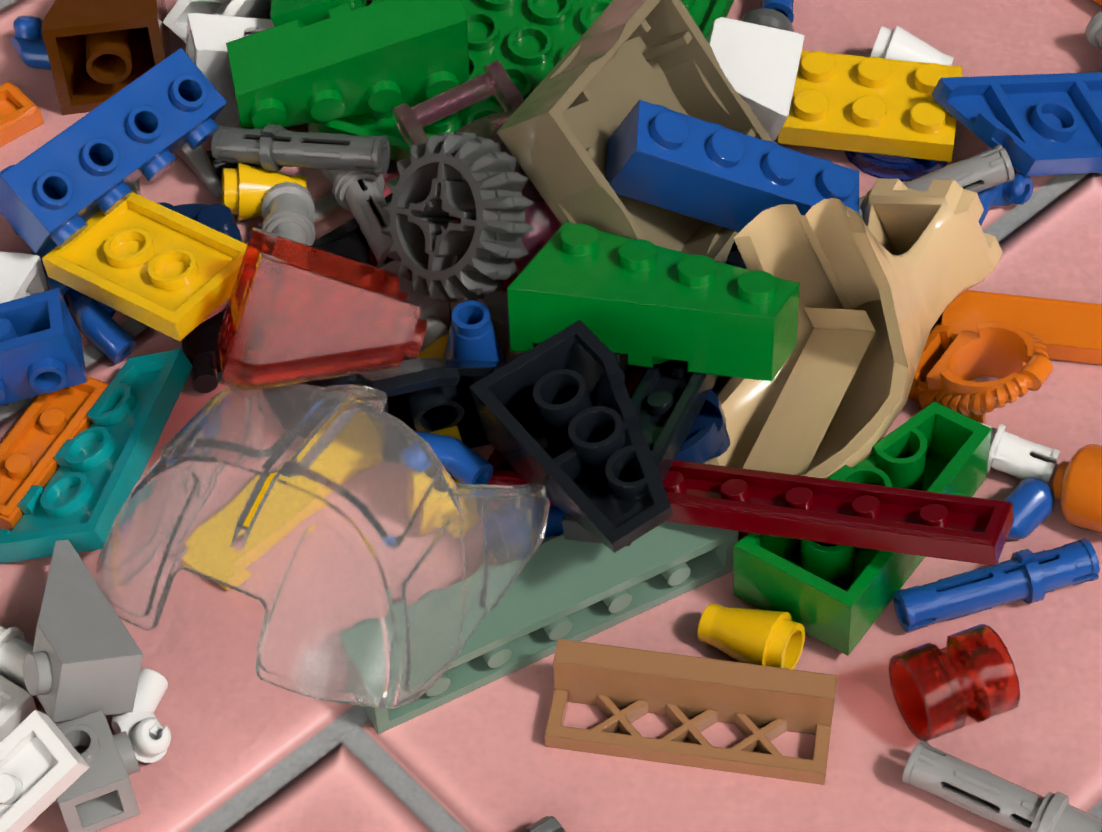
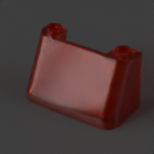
[215,227,427,392]

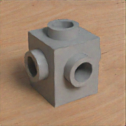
[51,709,140,832]

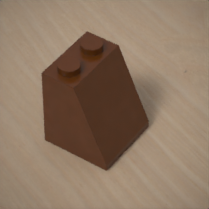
[41,0,171,115]

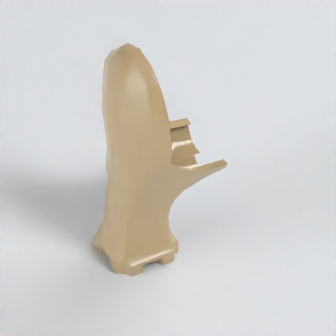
[703,178,1003,479]

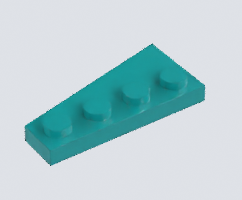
[0,348,193,564]

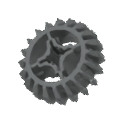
[381,132,535,302]

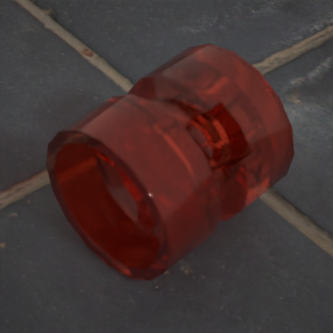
[888,624,1020,742]

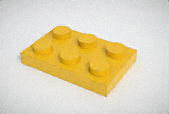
[778,50,963,162]
[42,192,263,342]

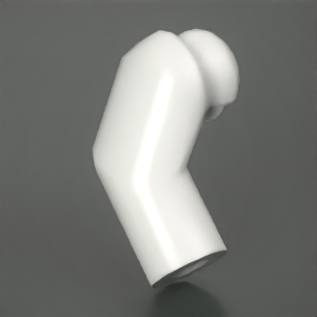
[111,668,171,763]

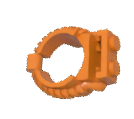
[908,322,1053,425]

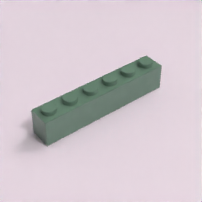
[337,521,739,734]

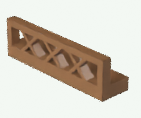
[545,639,838,785]

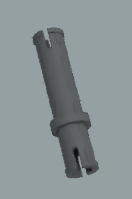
[211,124,391,174]

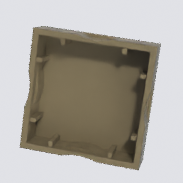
[497,0,773,263]

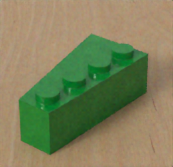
[226,0,470,129]
[507,221,800,382]
[733,401,992,656]

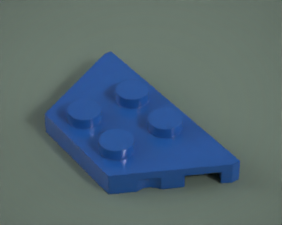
[931,72,1102,177]

